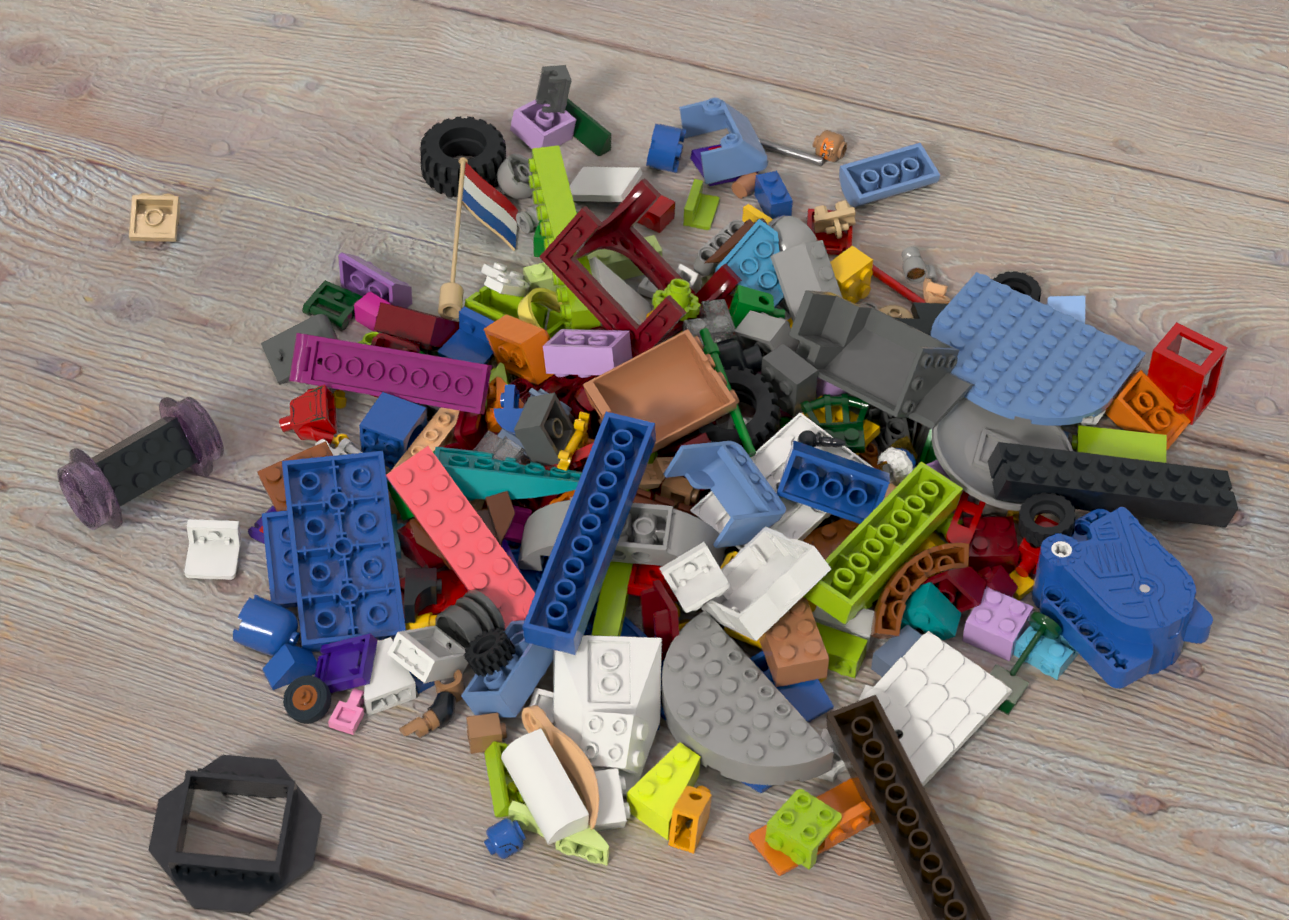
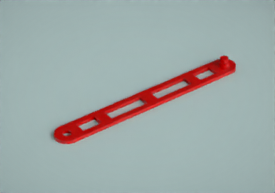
[946,491,986,544]

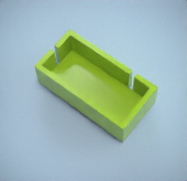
[464,286,566,338]

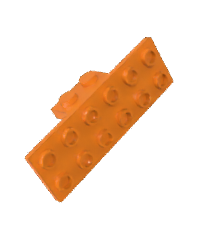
[749,778,874,876]

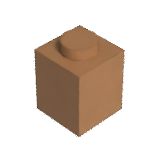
[466,713,507,754]

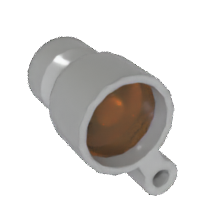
[901,247,937,284]

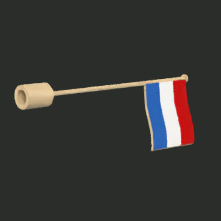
[438,157,518,320]

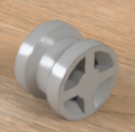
[516,205,539,234]

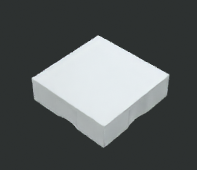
[701,526,831,641]

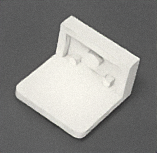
[184,519,241,580]
[659,542,731,613]
[580,711,649,774]

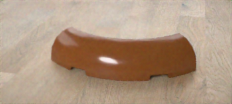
[871,543,969,639]

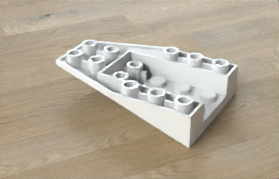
[553,635,662,796]

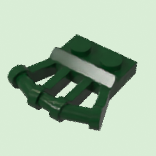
[800,393,871,453]

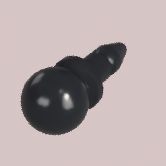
[797,430,846,448]

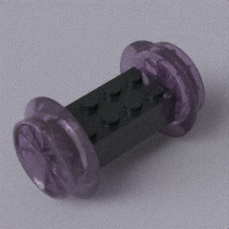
[57,397,224,530]

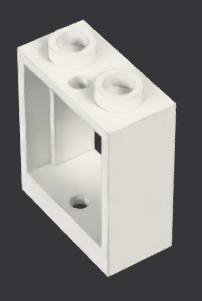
[388,626,468,683]

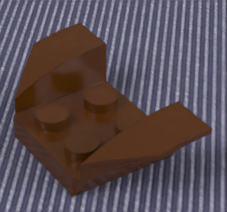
[409,491,515,570]

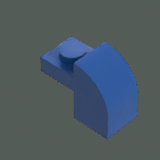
[494,385,524,436]

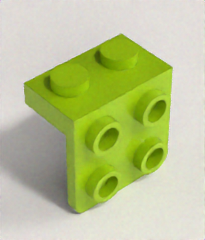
[765,789,842,870]

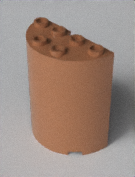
[583,329,739,454]

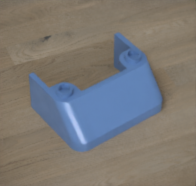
[679,98,768,184]
[664,441,786,548]

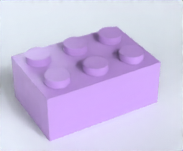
[543,329,632,378]

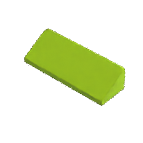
[484,741,526,817]

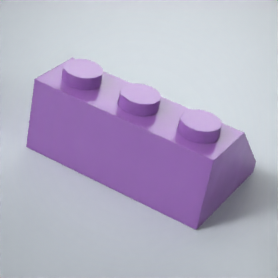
[338,252,412,308]

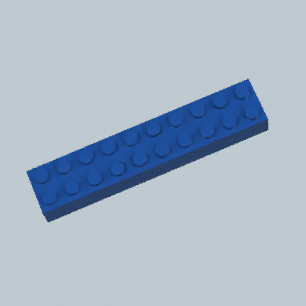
[522,412,656,655]

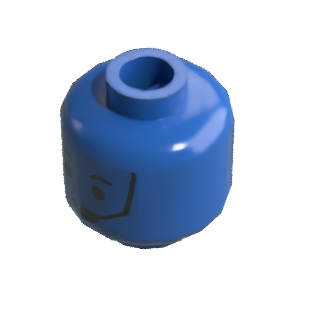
[484,818,526,859]

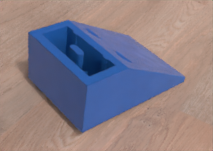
[750,651,834,722]

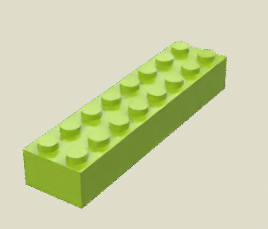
[803,461,963,625]

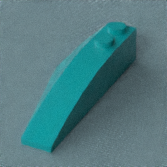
[434,446,582,501]

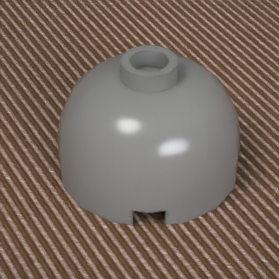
[497,153,534,199]

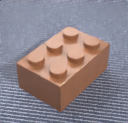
[759,597,829,687]

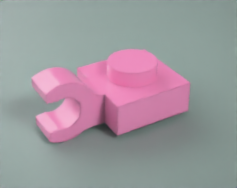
[328,688,364,735]

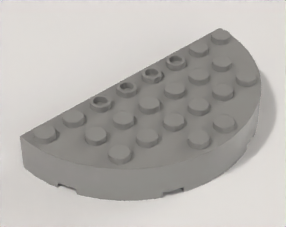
[661,610,834,785]

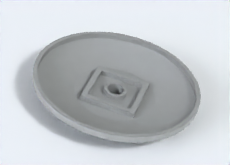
[932,397,1073,511]

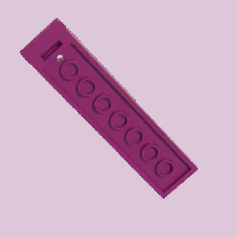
[289,333,492,414]

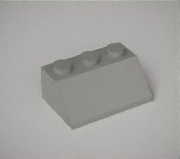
[770,240,842,322]

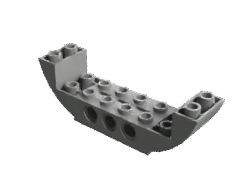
[517,497,725,571]

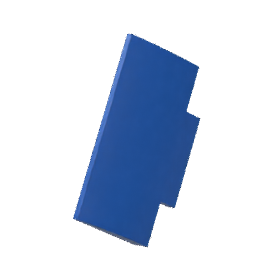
[262,451,406,653]

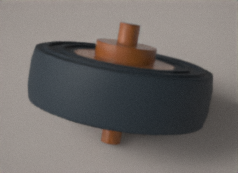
[283,676,331,724]

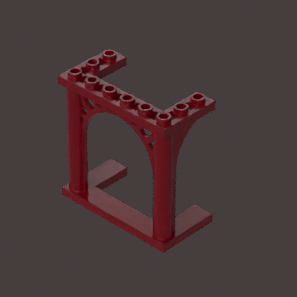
[540,178,742,357]

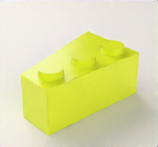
[627,742,700,840]

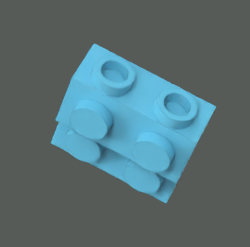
[1013,626,1079,680]

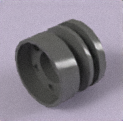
[435,590,505,648]

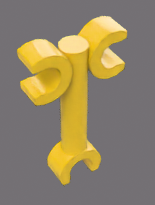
[557,412,590,471]

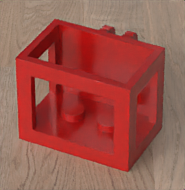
[1147,322,1228,425]

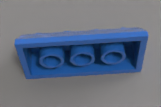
[776,441,890,524]

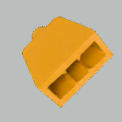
[668,786,712,854]

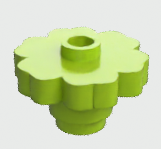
[651,279,701,321]

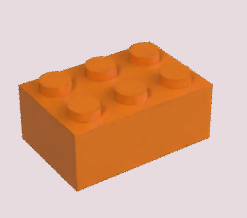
[484,315,554,385]

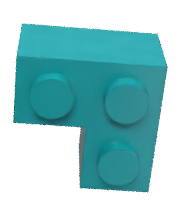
[900,582,961,641]

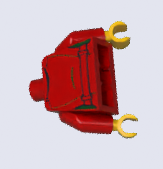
[279,384,349,448]

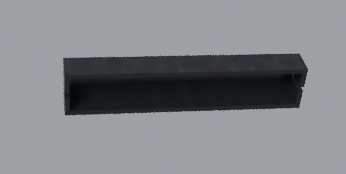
[988,442,1238,528]

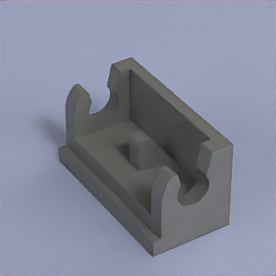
[535,65,572,114]

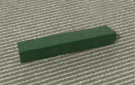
[565,99,611,157]

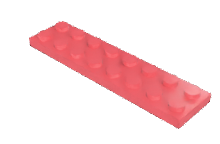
[386,446,535,630]

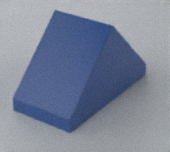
[262,643,317,690]

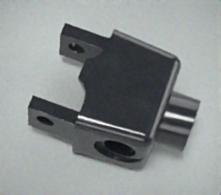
[702,337,763,375]

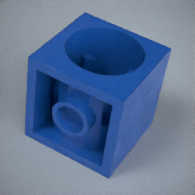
[359,392,427,470]

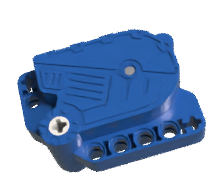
[1032,507,1213,689]

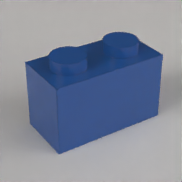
[754,171,793,219]

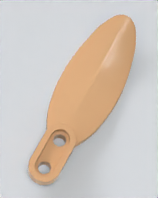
[522,705,599,830]

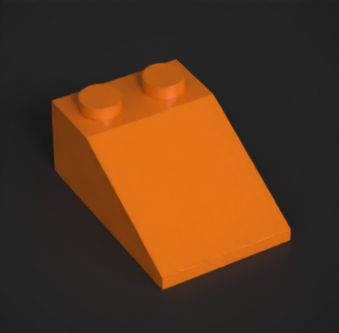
[1105,370,1191,451]

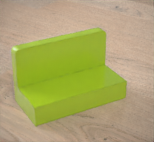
[683,179,720,230]

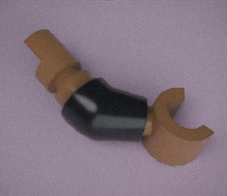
[399,670,465,738]

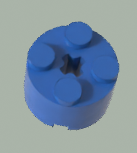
[646,123,686,173]

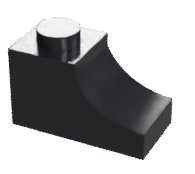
[404,568,442,623]

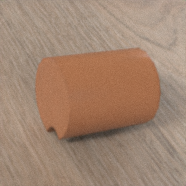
[731,172,758,199]

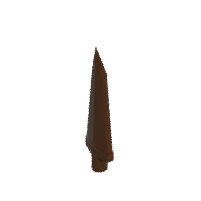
[705,218,767,263]

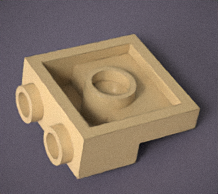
[129,193,181,242]

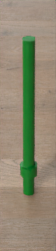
[699,328,756,457]

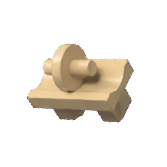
[814,200,856,239]

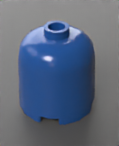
[233,594,300,656]

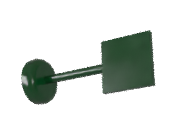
[989,611,1062,715]

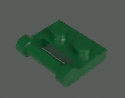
[302,280,363,330]

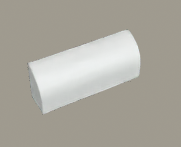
[501,729,589,845]

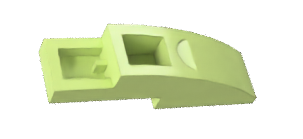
[508,801,609,866]

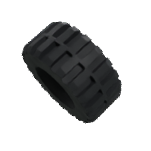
[420,116,506,198]
[689,366,781,451]

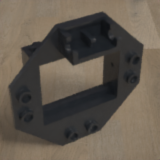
[148,754,322,914]

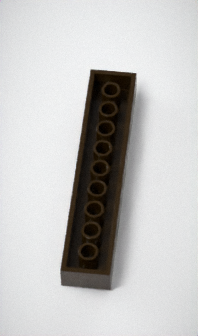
[826,695,992,920]

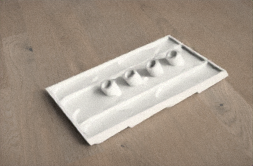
[690,413,872,550]
[823,631,1013,787]

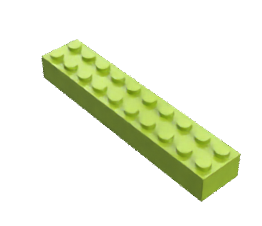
[528,145,601,330]

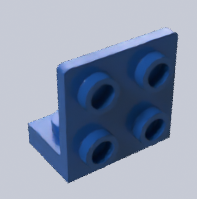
[438,306,495,364]

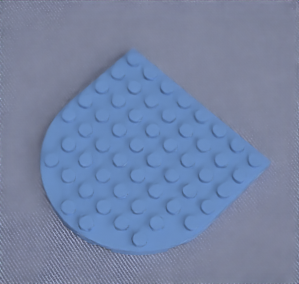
[930,272,1146,426]

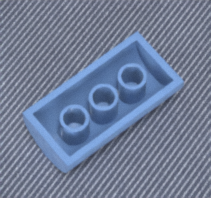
[839,143,940,207]

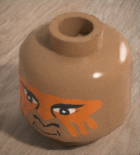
[813,130,847,162]

